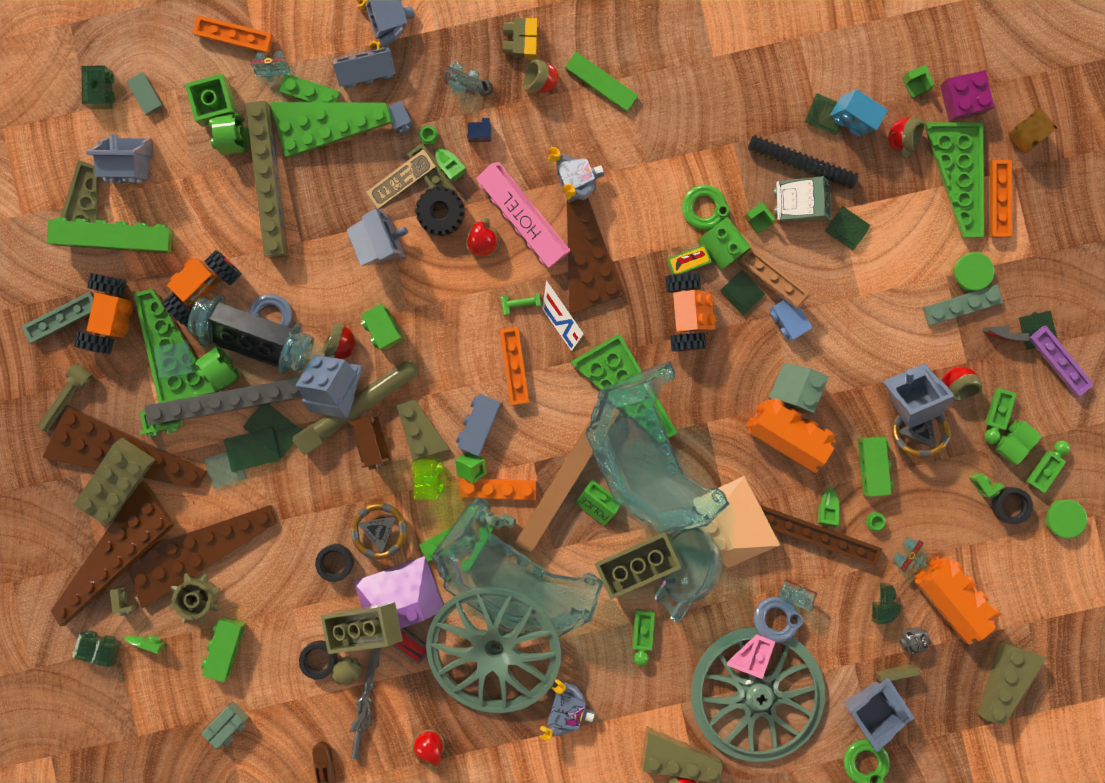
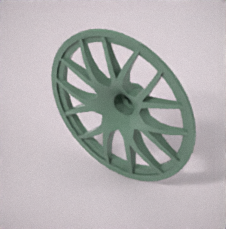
[426,587,561,713]
[691,627,825,762]

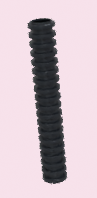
[748,134,858,189]

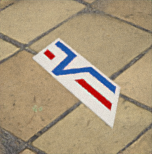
[542,280,583,351]

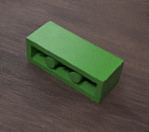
[857,436,893,497]
[201,616,246,683]

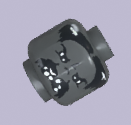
[899,627,931,655]

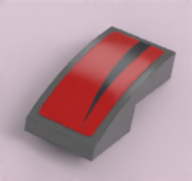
[983,326,1029,342]
[392,628,427,664]

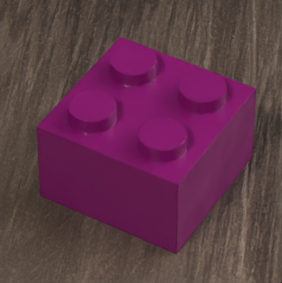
[940,70,995,122]

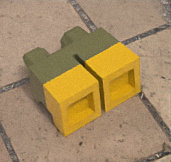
[503,18,537,60]

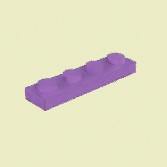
[1029,326,1094,397]

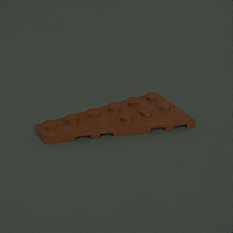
[566,197,623,315]

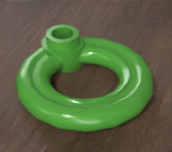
[682,185,730,230]
[843,739,890,783]

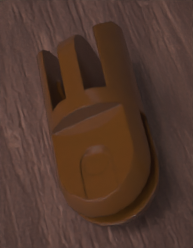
[312,741,336,783]

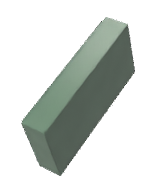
[126,72,164,116]

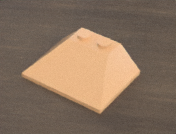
[693,476,780,568]

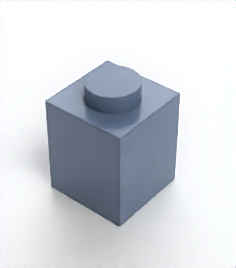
[388,101,413,134]

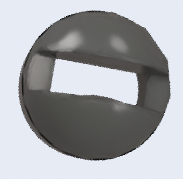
[477,79,493,96]

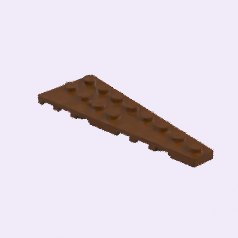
[43,406,207,488]
[51,482,175,626]
[128,505,277,609]

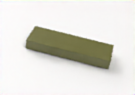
[407,143,455,192]

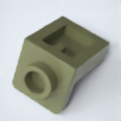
[110,586,138,616]

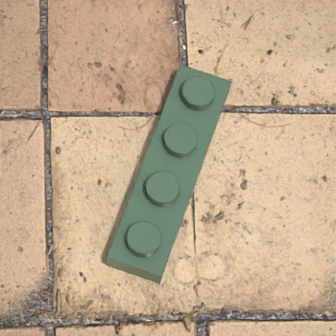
[923,284,1003,326]
[21,292,94,344]

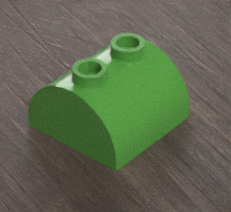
[697,217,751,271]

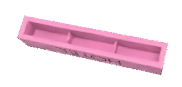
[476,162,571,268]

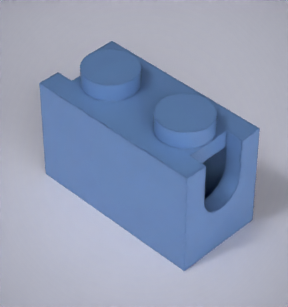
[769,300,813,341]

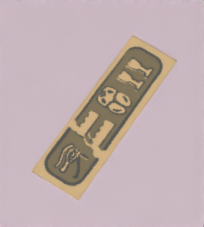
[366,149,435,209]

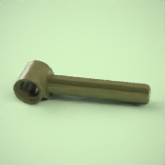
[38,363,94,432]

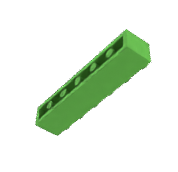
[47,217,173,254]

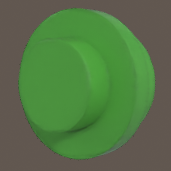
[419,126,438,145]
[866,512,886,531]

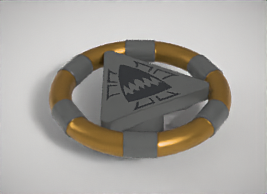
[892,414,951,458]
[351,503,407,559]

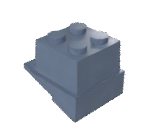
[86,134,153,184]
[347,209,408,266]
[295,355,363,419]
[883,363,954,429]
[844,678,914,752]

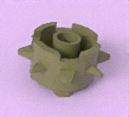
[169,573,221,624]

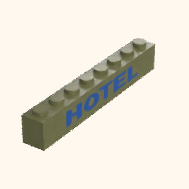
[246,101,289,259]

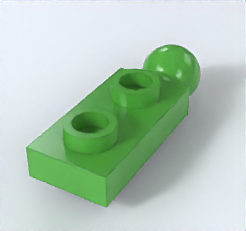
[984,388,1017,444]
[1026,441,1071,493]
[632,609,655,667]

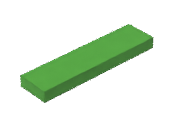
[565,52,638,112]

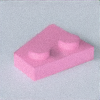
[727,634,775,679]

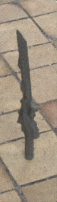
[350,648,381,759]

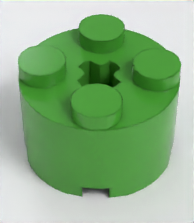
[209,113,250,156]
[195,346,241,393]

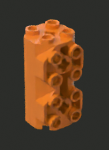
[745,398,836,473]
[914,556,1001,645]

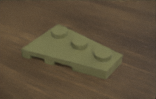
[397,400,450,460]

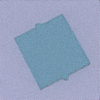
[154,342,194,379]
[204,448,247,489]

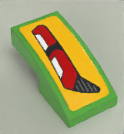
[667,244,712,275]

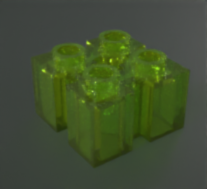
[412,458,445,500]

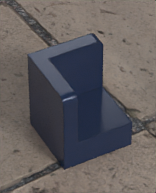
[467,118,491,142]

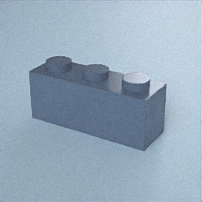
[333,47,396,88]
[456,394,501,456]

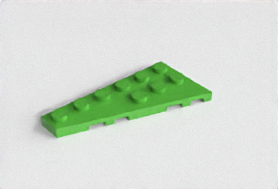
[270,102,393,158]
[924,122,984,238]
[134,289,216,403]
[570,333,678,442]

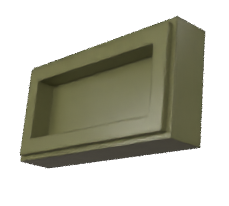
[875,664,919,683]

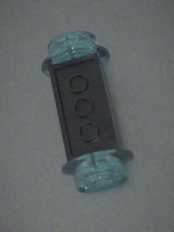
[187,294,314,375]

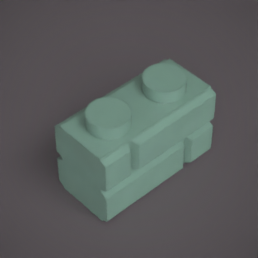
[201,701,249,749]

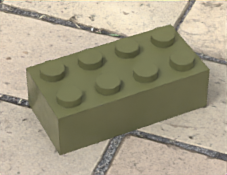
[73,438,156,526]
[595,531,683,600]
[321,602,403,654]

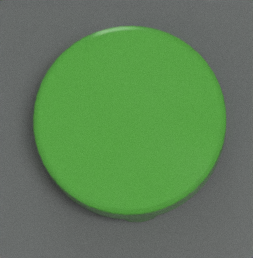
[953,252,994,291]
[1045,499,1087,538]

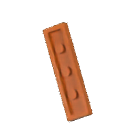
[193,15,273,54]
[990,160,1012,238]
[499,327,529,405]
[459,478,536,500]

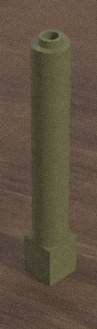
[292,359,419,456]

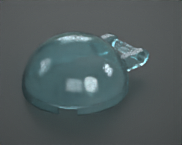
[654,525,723,623]

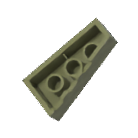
[977,641,1046,726]
[641,726,723,783]

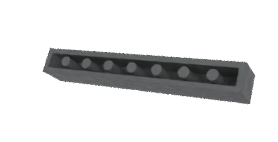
[144,377,303,426]

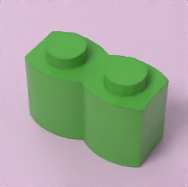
[994,421,1042,465]

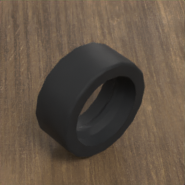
[991,487,1033,524]
[315,544,354,582]
[299,640,338,680]

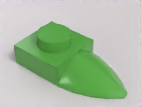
[435,148,467,183]
[817,487,839,527]
[124,635,166,654]

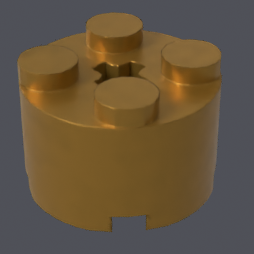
[1008,108,1058,154]

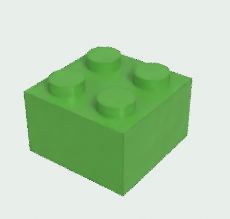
[185,74,238,127]
[361,304,405,351]

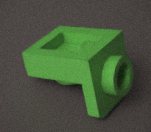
[969,473,1004,498]

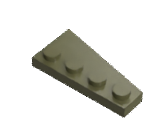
[61,160,99,223]

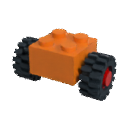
[162,250,242,328]
[74,273,133,354]
[665,273,716,352]

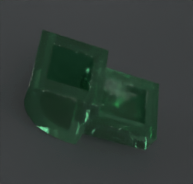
[872,583,901,624]

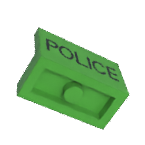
[574,480,622,526]

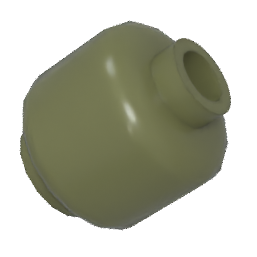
[332,656,362,686]

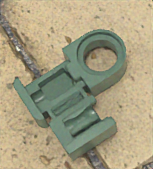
[471,504,516,529]

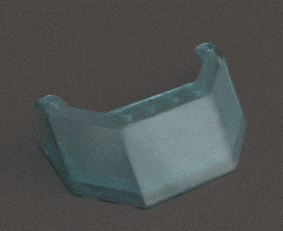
[585,362,729,532]
[432,497,603,637]

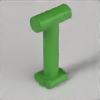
[501,293,541,315]

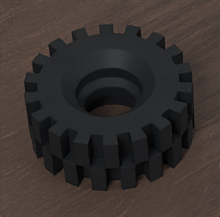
[415,186,465,236]

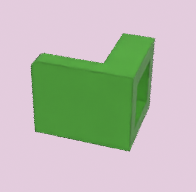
[902,65,935,98]
[744,202,776,234]
[455,452,487,483]

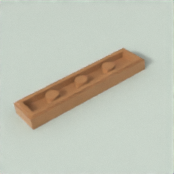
[738,247,810,309]

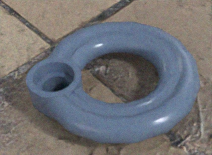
[248,294,293,328]
[754,597,803,643]

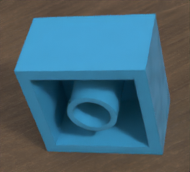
[830,89,888,136]

